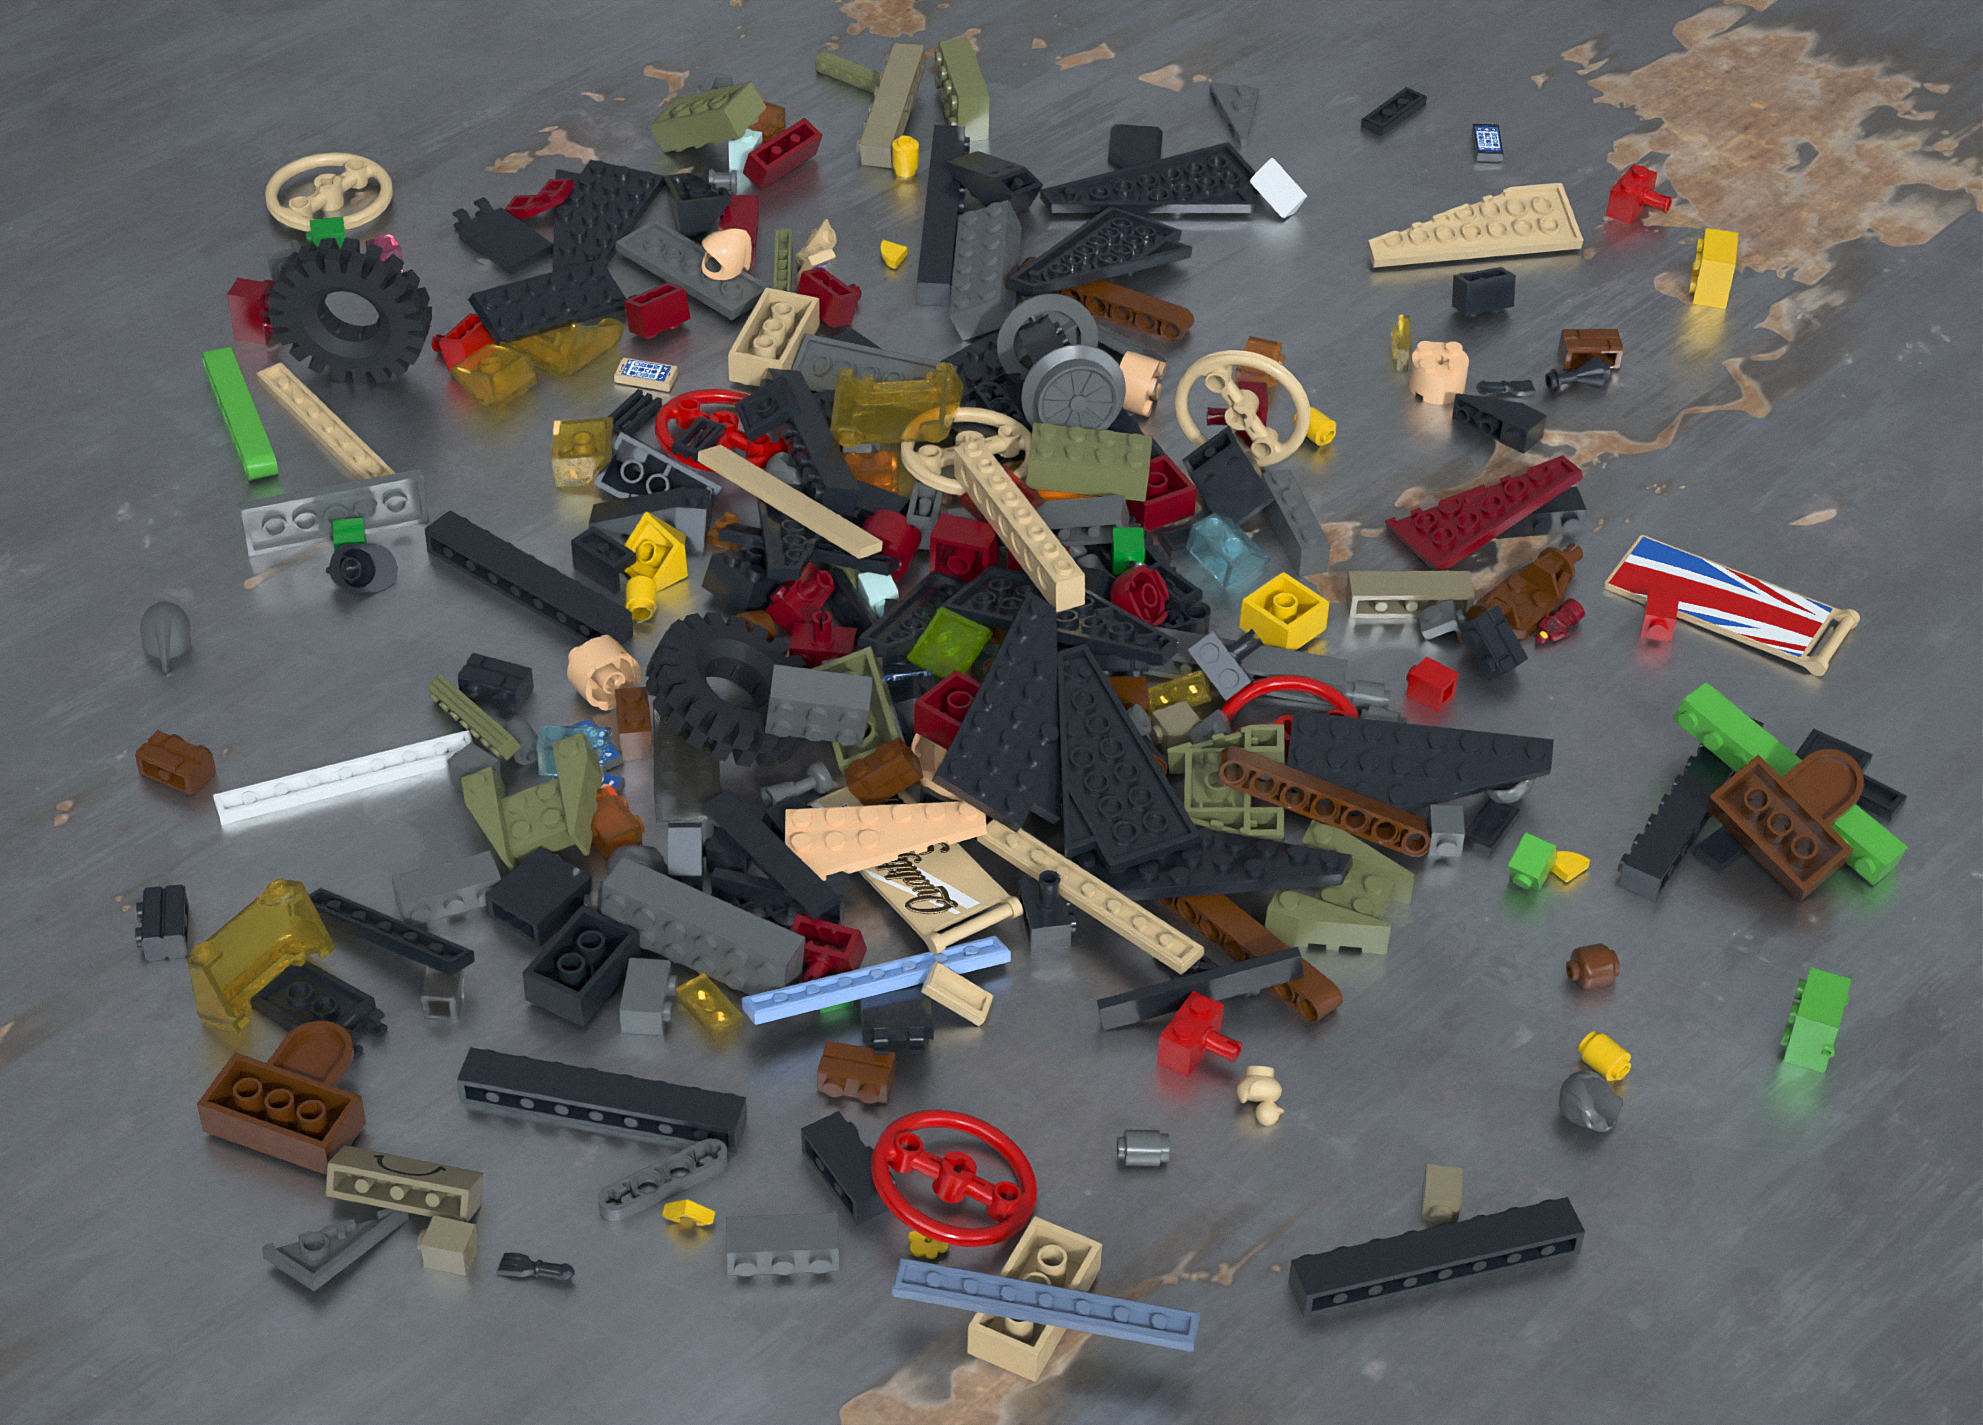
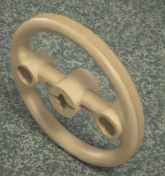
[265,153,393,232]
[1174,350,1311,467]
[901,407,1032,496]

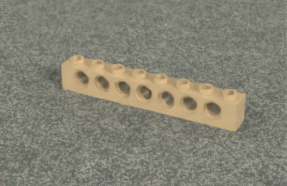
[954,440,1085,612]

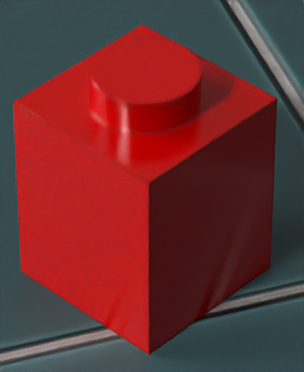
[1641,590,1679,642]
[1406,657,1459,712]

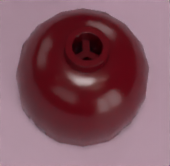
[1110,565,1169,626]

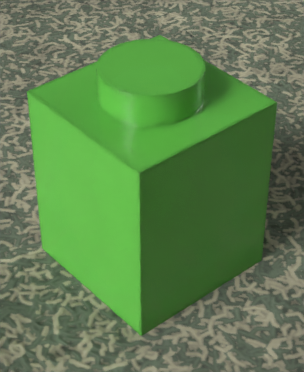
[1508,832,1557,891]

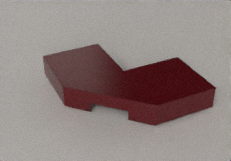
[504,179,575,219]

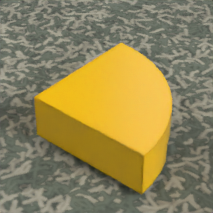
[880,240,908,269]
[1551,851,1590,883]
[662,1199,715,1226]

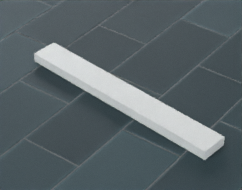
[213,730,474,825]

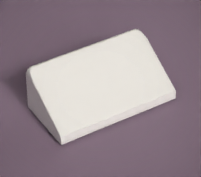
[1250,158,1307,218]

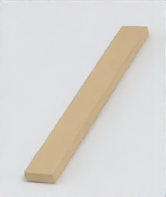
[256,363,396,480]
[697,445,883,559]
[977,819,1204,975]

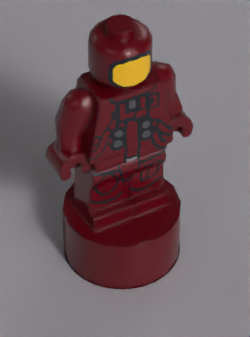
[1535,598,1585,644]

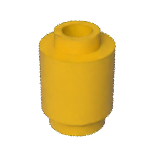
[892,136,919,177]
[1293,407,1336,446]
[625,576,657,622]
[1578,1031,1631,1081]

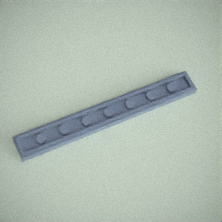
[892,1258,1200,1352]

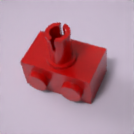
[1606,164,1673,224]
[431,313,501,374]
[1157,991,1243,1077]

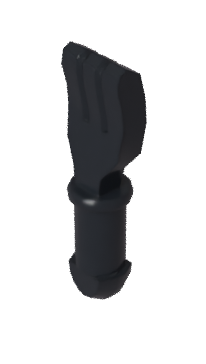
[1476,380,1536,397]
[496,1252,575,1281]

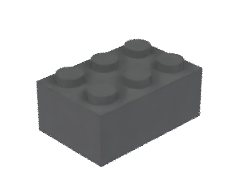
[765,664,873,746]

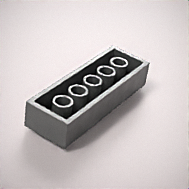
[949,200,1021,340]
[601,857,805,995]

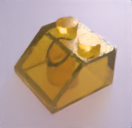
[450,344,538,409]
[551,417,614,487]

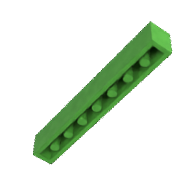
[1673,682,1908,886]

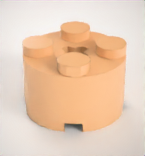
[1408,341,1469,404]
[1120,351,1167,417]
[567,635,642,711]

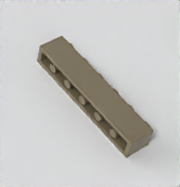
[856,43,926,168]

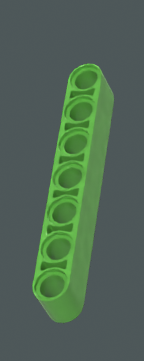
[201,346,278,481]

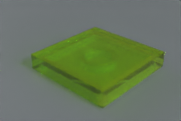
[907,606,993,678]

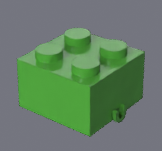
[1780,967,1852,1074]

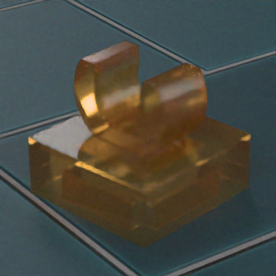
[706,512,740,551]

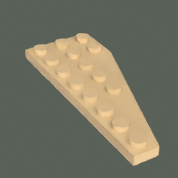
[1367,183,1584,268]

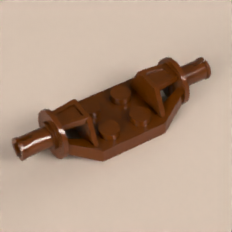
[1457,543,1583,648]

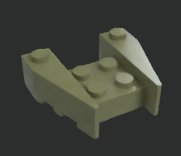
[1167,724,1285,843]
[461,732,602,872]
[1265,820,1415,954]

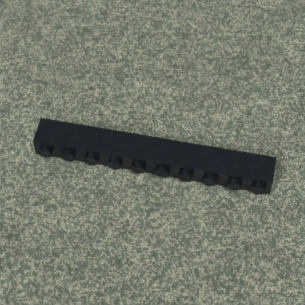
[917,125,970,306]

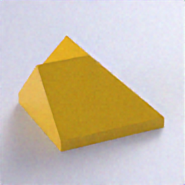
[624,512,688,592]

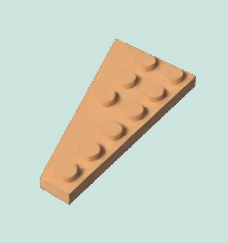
[785,801,987,881]

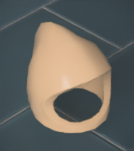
[701,228,752,280]

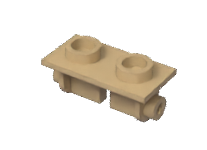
[795,219,837,267]

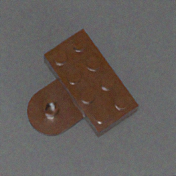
[1706,749,1864,903]
[197,1021,366,1175]

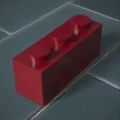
[743,118,823,191]
[718,195,759,266]

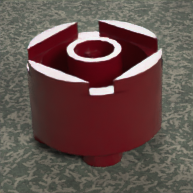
[859,510,922,581]

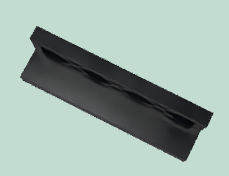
[711,867,844,930]

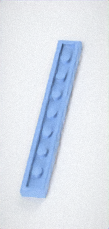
[742,936,1011,1025]

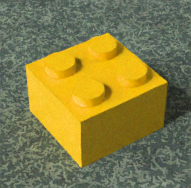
[1689,228,1739,309]
[1239,572,1330,651]

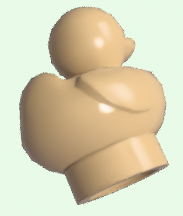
[1236,1066,1284,1126]

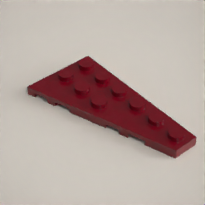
[1385,455,1583,571]

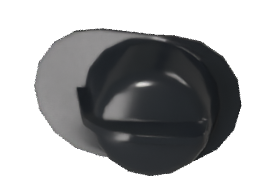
[326,543,398,593]

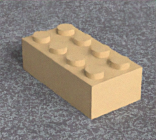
[728,288,820,387]
[967,1216,1102,1382]

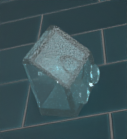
[1186,512,1271,587]
[537,725,612,778]

